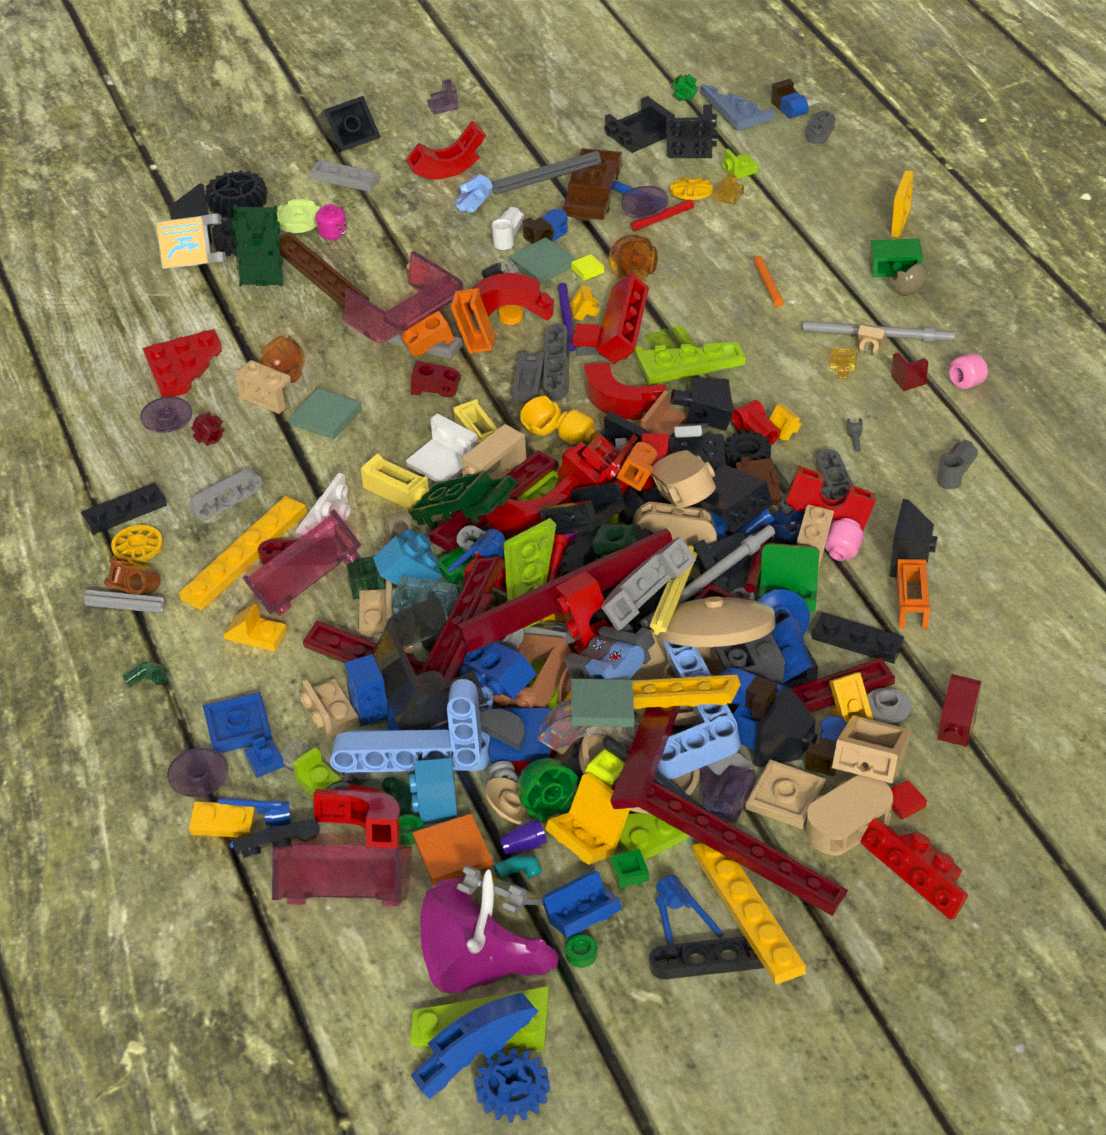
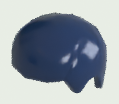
[769,509,805,544]

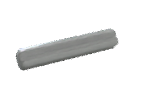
[83,589,166,613]

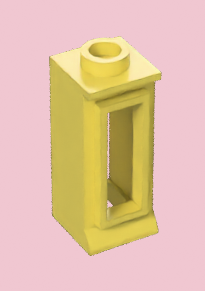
[453,399,498,444]
[361,453,429,510]

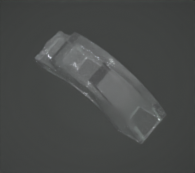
[537,699,641,755]

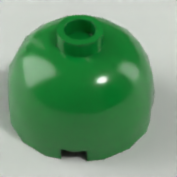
[517,758,579,822]

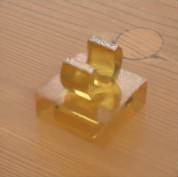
[713,174,744,205]
[830,349,857,379]

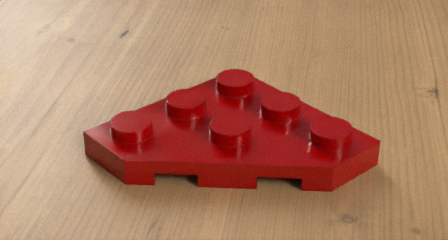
[143,329,222,400]

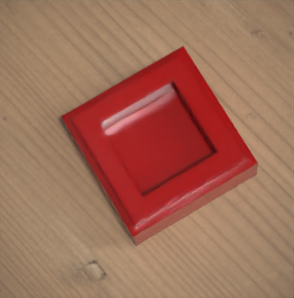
[573,323,601,348]
[891,780,927,820]

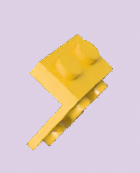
[545,773,630,865]

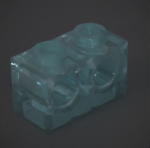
[392,576,458,628]

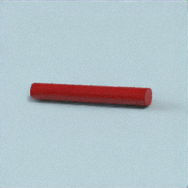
[630,200,694,232]

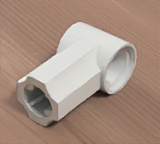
[492,207,524,250]

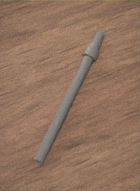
[803,321,955,343]
[640,525,775,629]

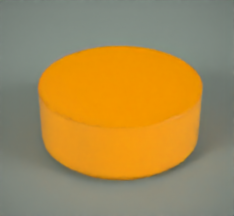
[499,305,523,325]

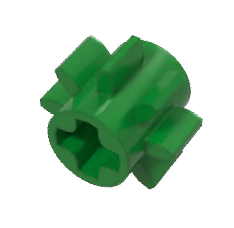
[671,74,698,101]

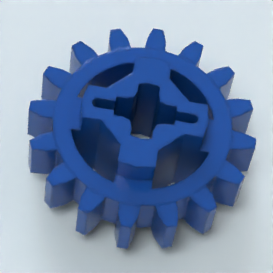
[475,1049,550,1123]

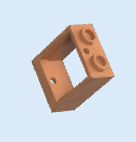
[486,634,572,708]

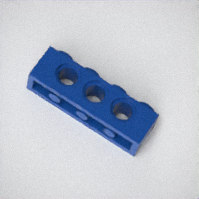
[458,641,537,699]

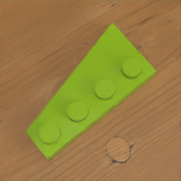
[634,342,746,385]
[504,518,556,630]
[410,986,549,1050]

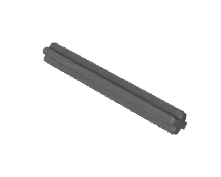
[492,151,602,194]

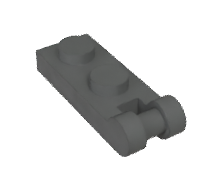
[512,351,544,402]

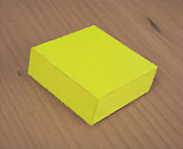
[571,254,604,281]
[585,749,625,788]

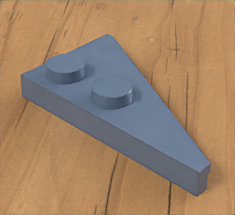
[700,84,775,130]

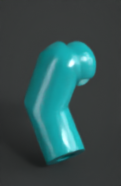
[493,856,542,879]

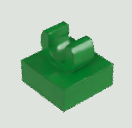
[609,849,649,889]

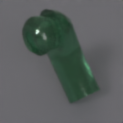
[123,662,168,687]

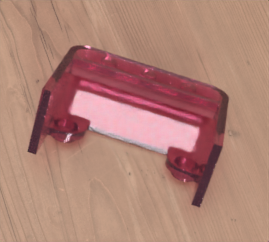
[344,251,463,343]
[243,509,362,616]
[272,844,412,906]

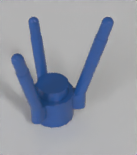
[448,529,505,572]
[217,798,291,848]
[655,875,723,945]

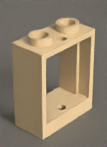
[461,424,526,480]
[832,715,912,783]

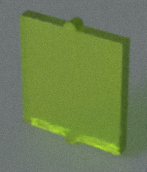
[645,325,697,350]

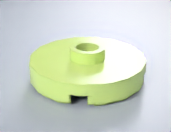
[277,199,320,233]

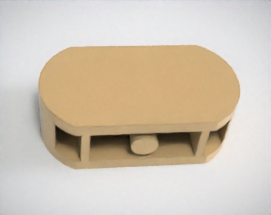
[651,450,716,508]
[632,502,717,547]
[806,775,893,856]

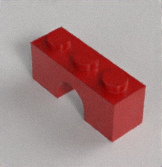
[786,465,876,531]
[555,571,612,655]

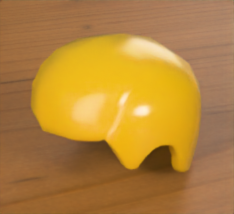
[520,396,562,436]

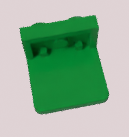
[759,544,819,612]

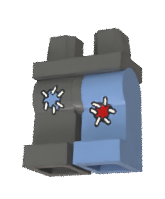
[564,624,655,680]

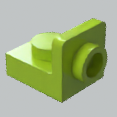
[722,149,759,180]
[293,747,342,798]

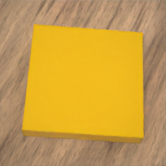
[891,170,914,238]

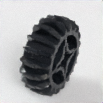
[205,170,268,219]

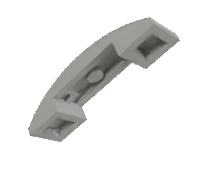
[601,537,696,631]

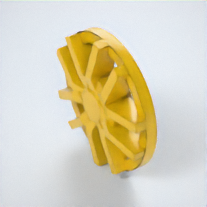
[670,176,713,200]
[111,525,164,564]

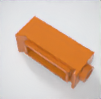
[451,288,497,354]
[896,559,930,629]

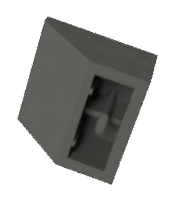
[714,632,785,685]

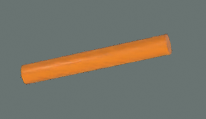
[754,256,784,307]

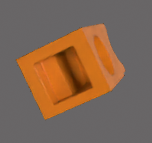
[402,311,454,356]
[616,442,657,491]

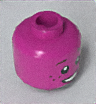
[315,204,347,241]

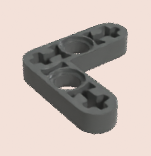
[779,449,853,515]

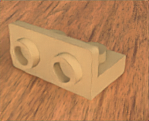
[235,360,291,414]
[796,505,834,570]
[359,580,399,639]
[299,679,360,738]

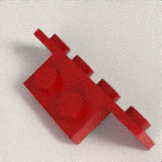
[581,433,638,484]
[860,818,968,920]

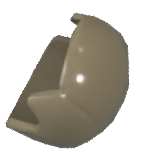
[888,264,928,296]

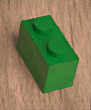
[869,239,923,277]

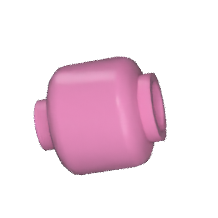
[949,353,988,389]
[825,518,864,561]

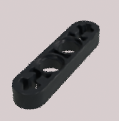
[649,936,764,979]

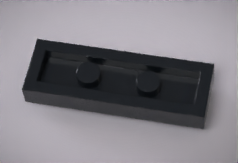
[81,483,167,535]
[812,612,904,664]

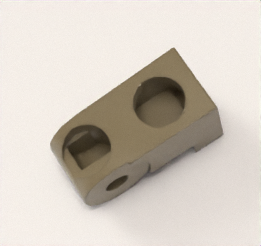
[383,510,412,546]

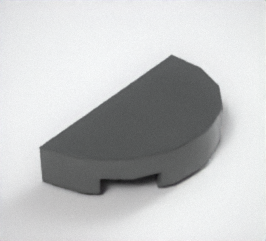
[480,709,525,751]

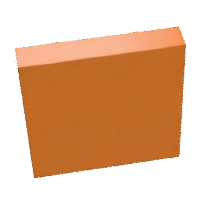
[413,814,493,885]

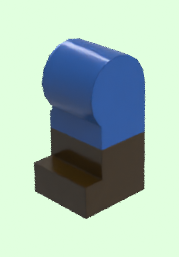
[771,79,809,119]
[523,209,568,244]
[720,668,777,721]
[805,716,847,777]

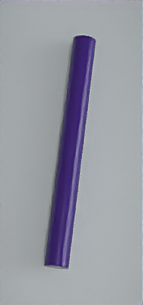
[558,283,576,352]

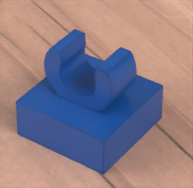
[244,736,284,778]

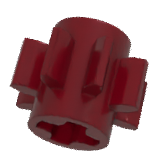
[191,412,225,446]

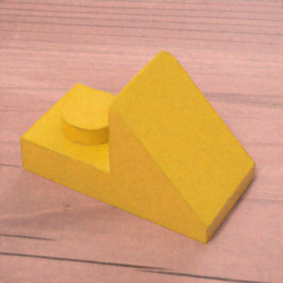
[223,603,287,652]
[829,672,874,723]

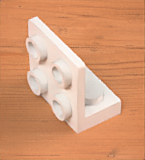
[406,413,478,482]
[295,473,351,540]

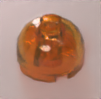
[609,235,658,282]
[255,335,305,383]

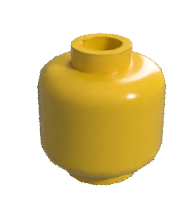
[556,409,597,445]

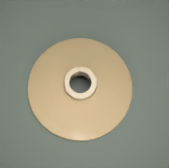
[484,777,536,825]

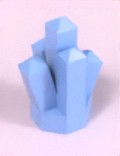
[455,174,493,214]

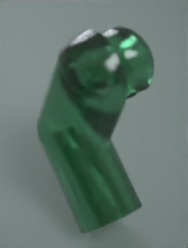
[382,776,412,816]

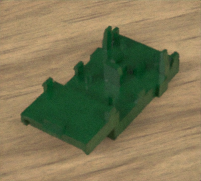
[231,205,283,286]
[408,471,518,530]

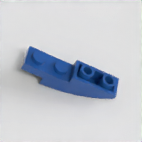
[411,993,539,1099]

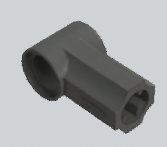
[937,440,978,489]

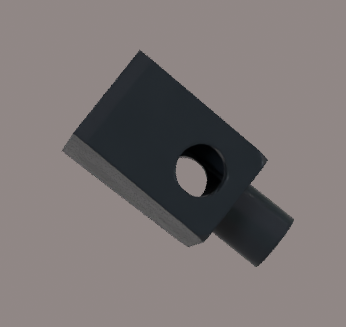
[670,378,734,431]

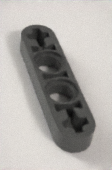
[543,323,570,400]

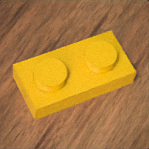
[189,802,257,838]

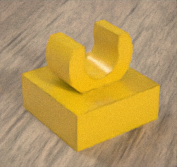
[570,285,600,321]
[769,404,802,441]

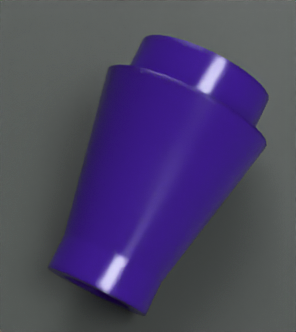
[499,819,548,855]

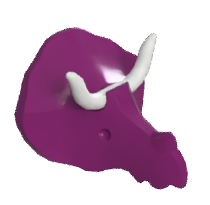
[420,869,559,994]

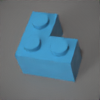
[373,529,442,597]
[409,758,457,824]

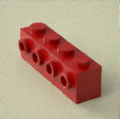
[596,273,649,364]

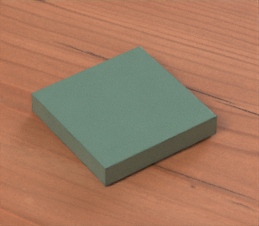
[509,237,576,284]
[290,388,361,439]
[571,679,634,727]

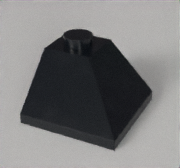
[318,96,381,152]
[169,183,213,244]
[890,499,938,578]
[753,686,818,767]

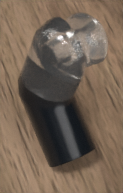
[482,260,519,279]

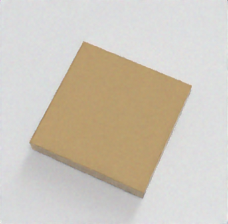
[746,759,827,829]

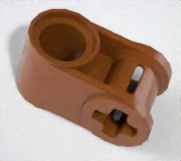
[104,556,160,595]

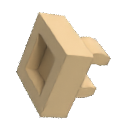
[858,325,887,356]

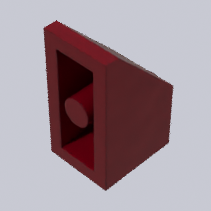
[938,674,982,747]

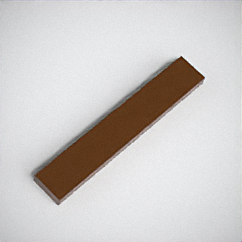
[279,232,370,314]

